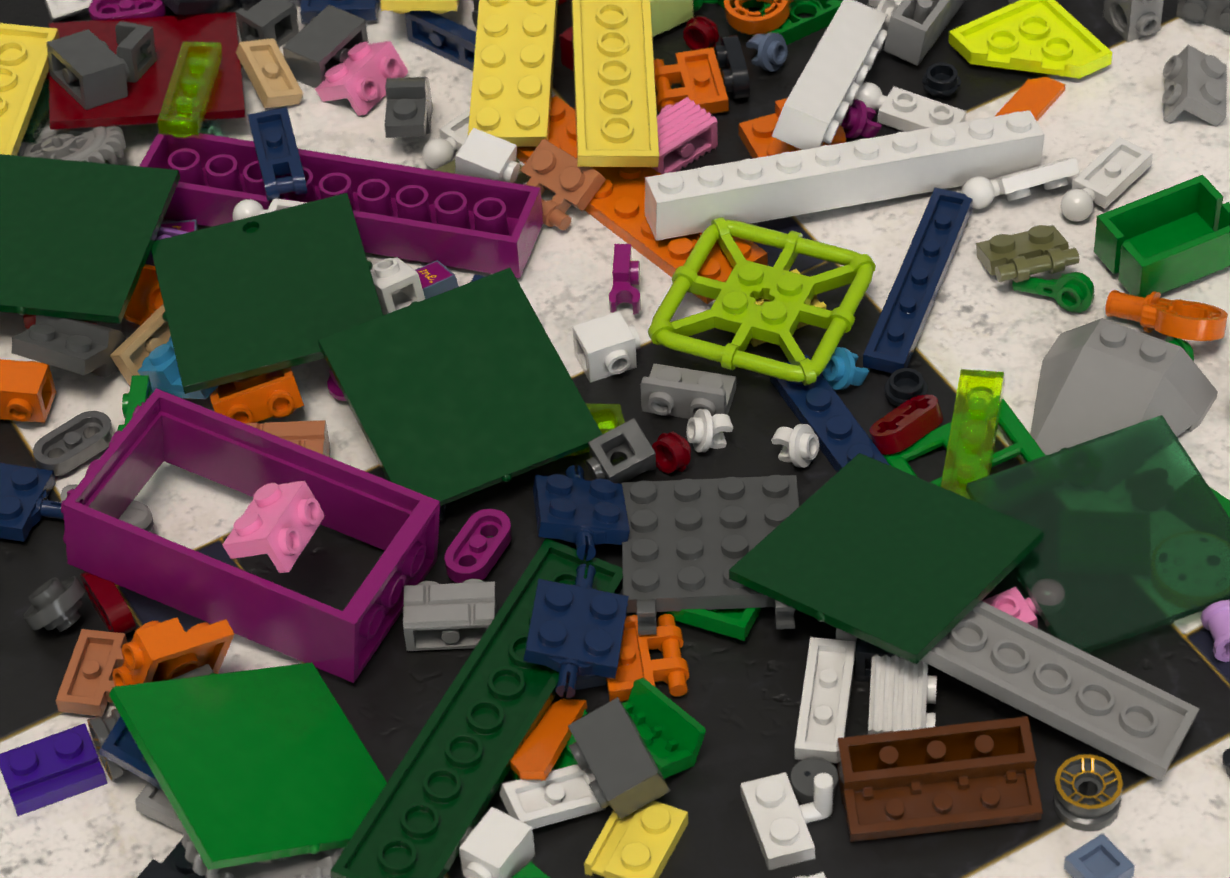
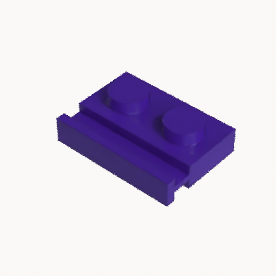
[0,723,108,816]

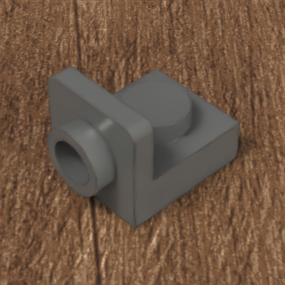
[115,21,157,83]

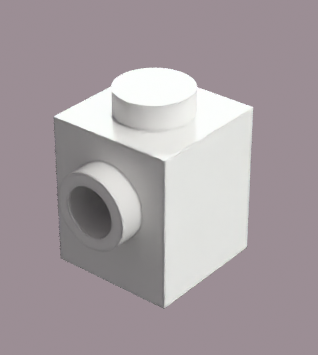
[455,128,520,183]
[370,257,425,315]
[572,311,641,383]
[459,807,535,878]

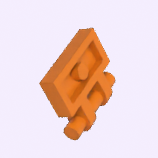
[654,48,729,114]
[606,614,690,701]

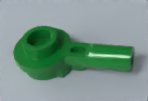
[1013,272,1094,313]

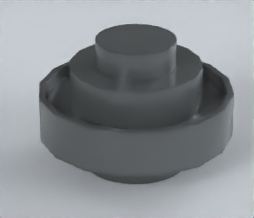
[23,576,86,632]

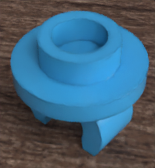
[822,347,870,390]

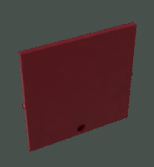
[46,12,246,130]

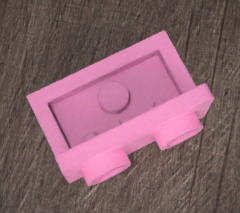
[315,41,408,116]
[222,480,324,573]

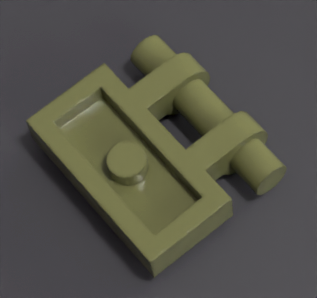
[976,225,1079,283]

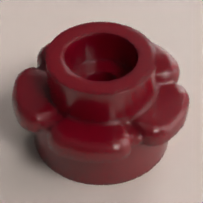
[683,16,719,50]
[652,432,691,473]

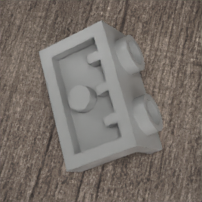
[640,364,736,419]

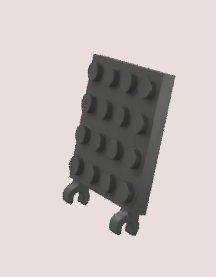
[621,475,799,635]

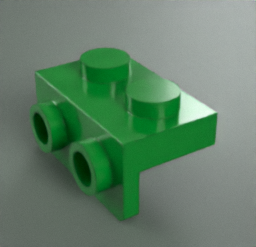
[622,678,706,779]

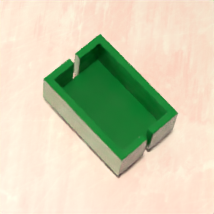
[1094,174,1230,298]

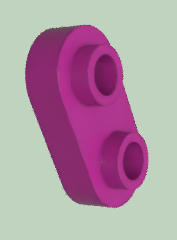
[89,0,166,21]
[444,509,512,583]

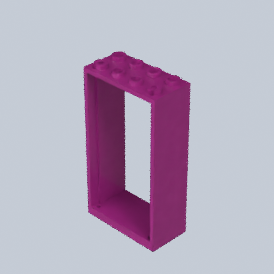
[61,388,440,683]

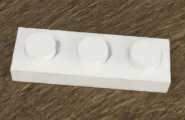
[794,637,856,763]

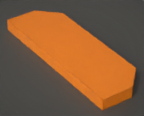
[995,77,1066,121]
[510,699,587,780]

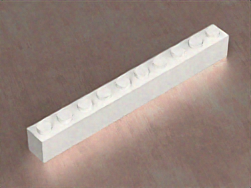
[644,110,1045,241]

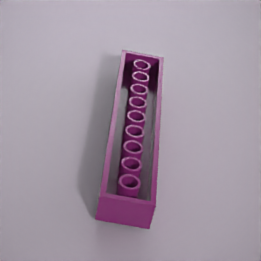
[139,127,543,278]

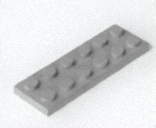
[921,601,1199,781]

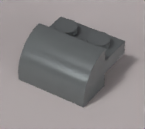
[11,315,126,378]

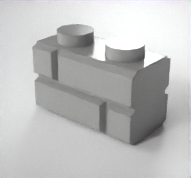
[403,579,498,651]

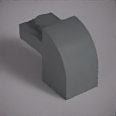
[384,77,432,138]

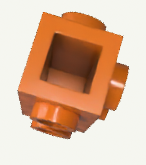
[0,359,56,423]

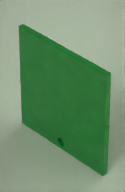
[109,662,387,870]

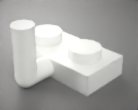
[740,772,833,870]

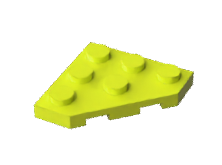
[949,0,1113,78]

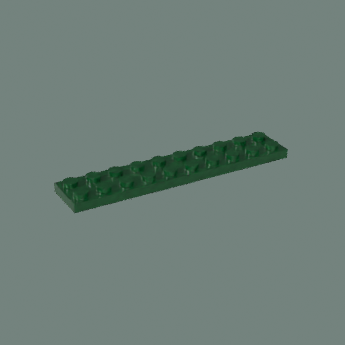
[330,538,623,878]

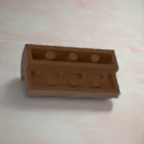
[837,716,1043,842]

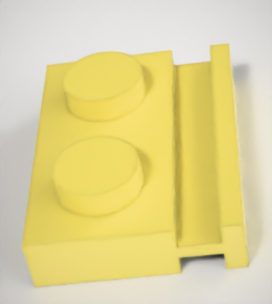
[584,800,688,878]

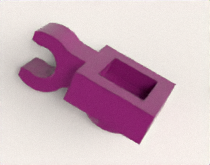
[609,244,641,314]

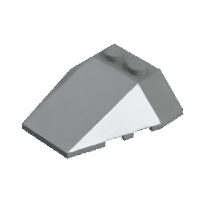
[1026,318,1218,496]

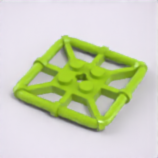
[648,217,876,386]

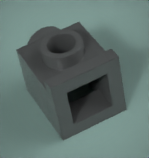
[236,0,299,47]
[586,418,656,484]

